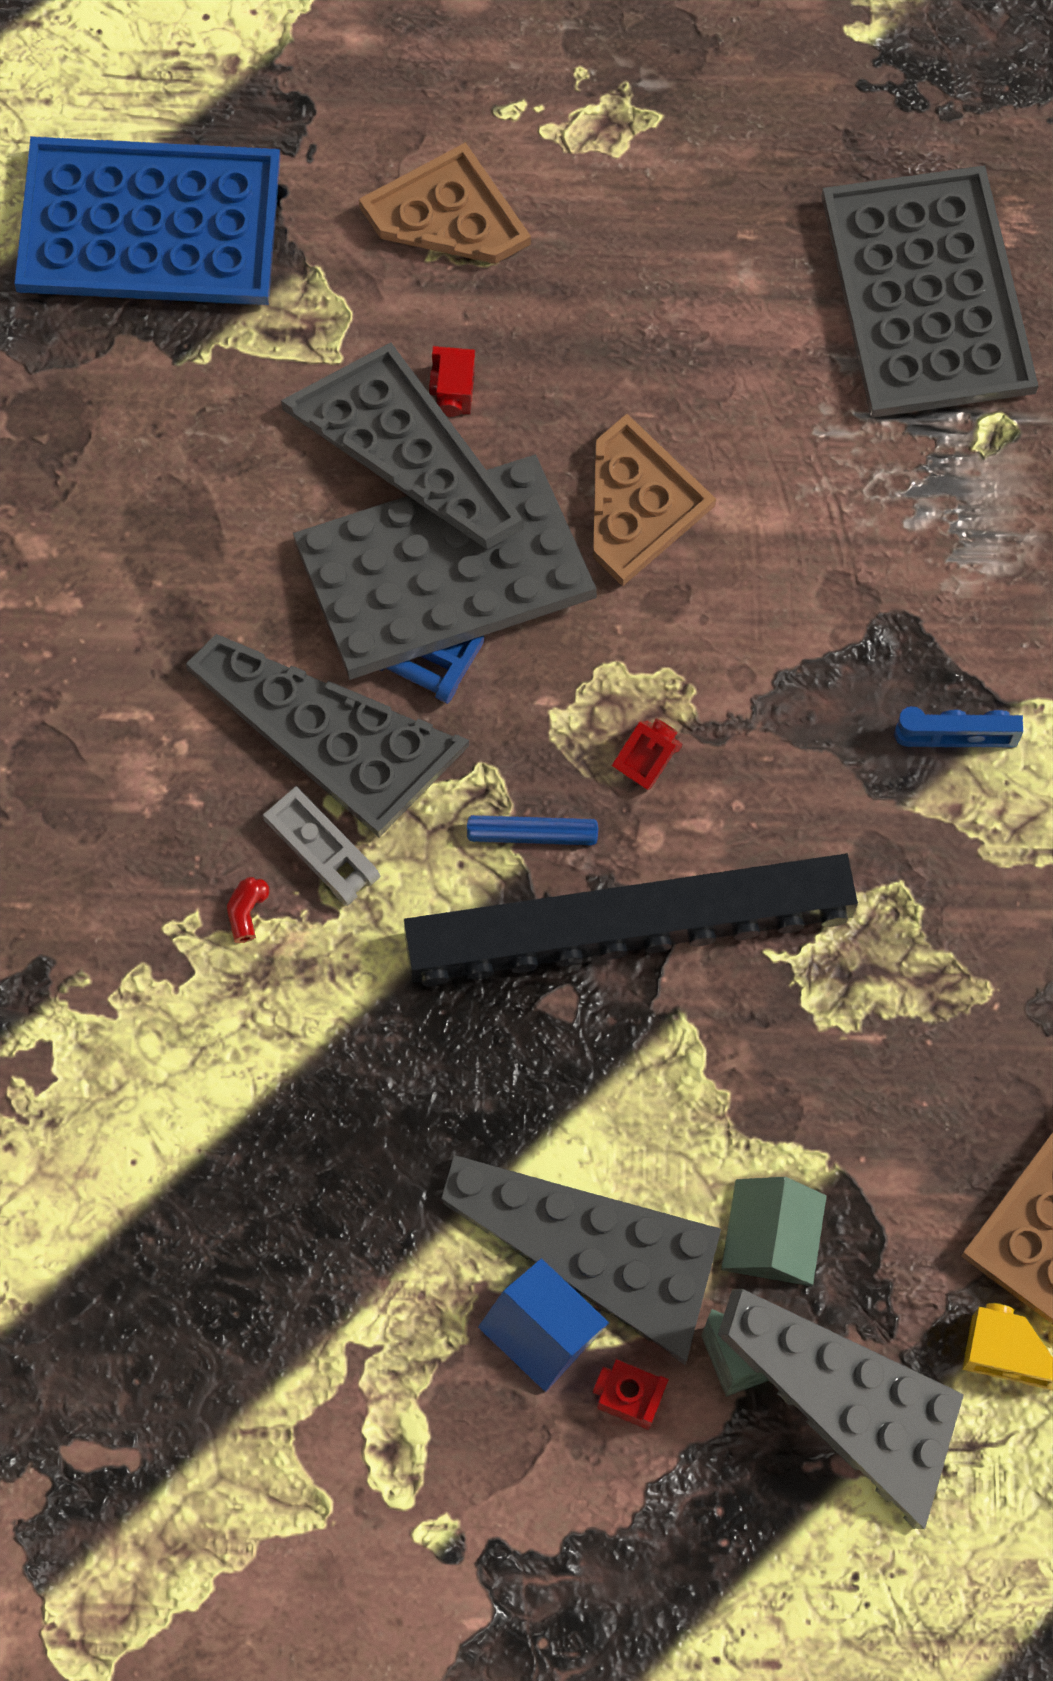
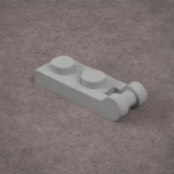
[263,786,381,906]

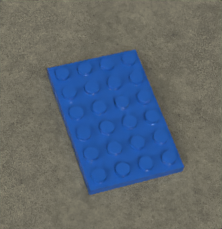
[15,136,280,305]

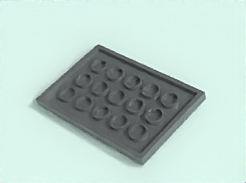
[821,165,1039,418]
[293,454,597,680]

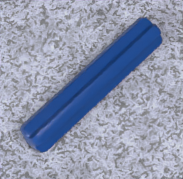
[467,815,598,845]

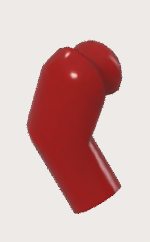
[227,877,270,943]

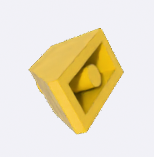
[962,1303,1053,1390]

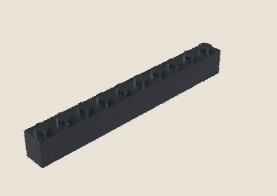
[404,853,858,986]

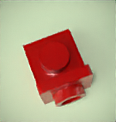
[611,718,683,790]

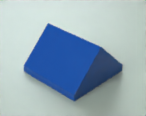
[478,1258,610,1392]

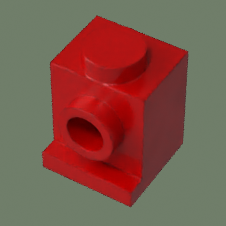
[429,346,475,417]
[593,1359,669,1430]

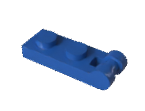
[894,706,1024,748]

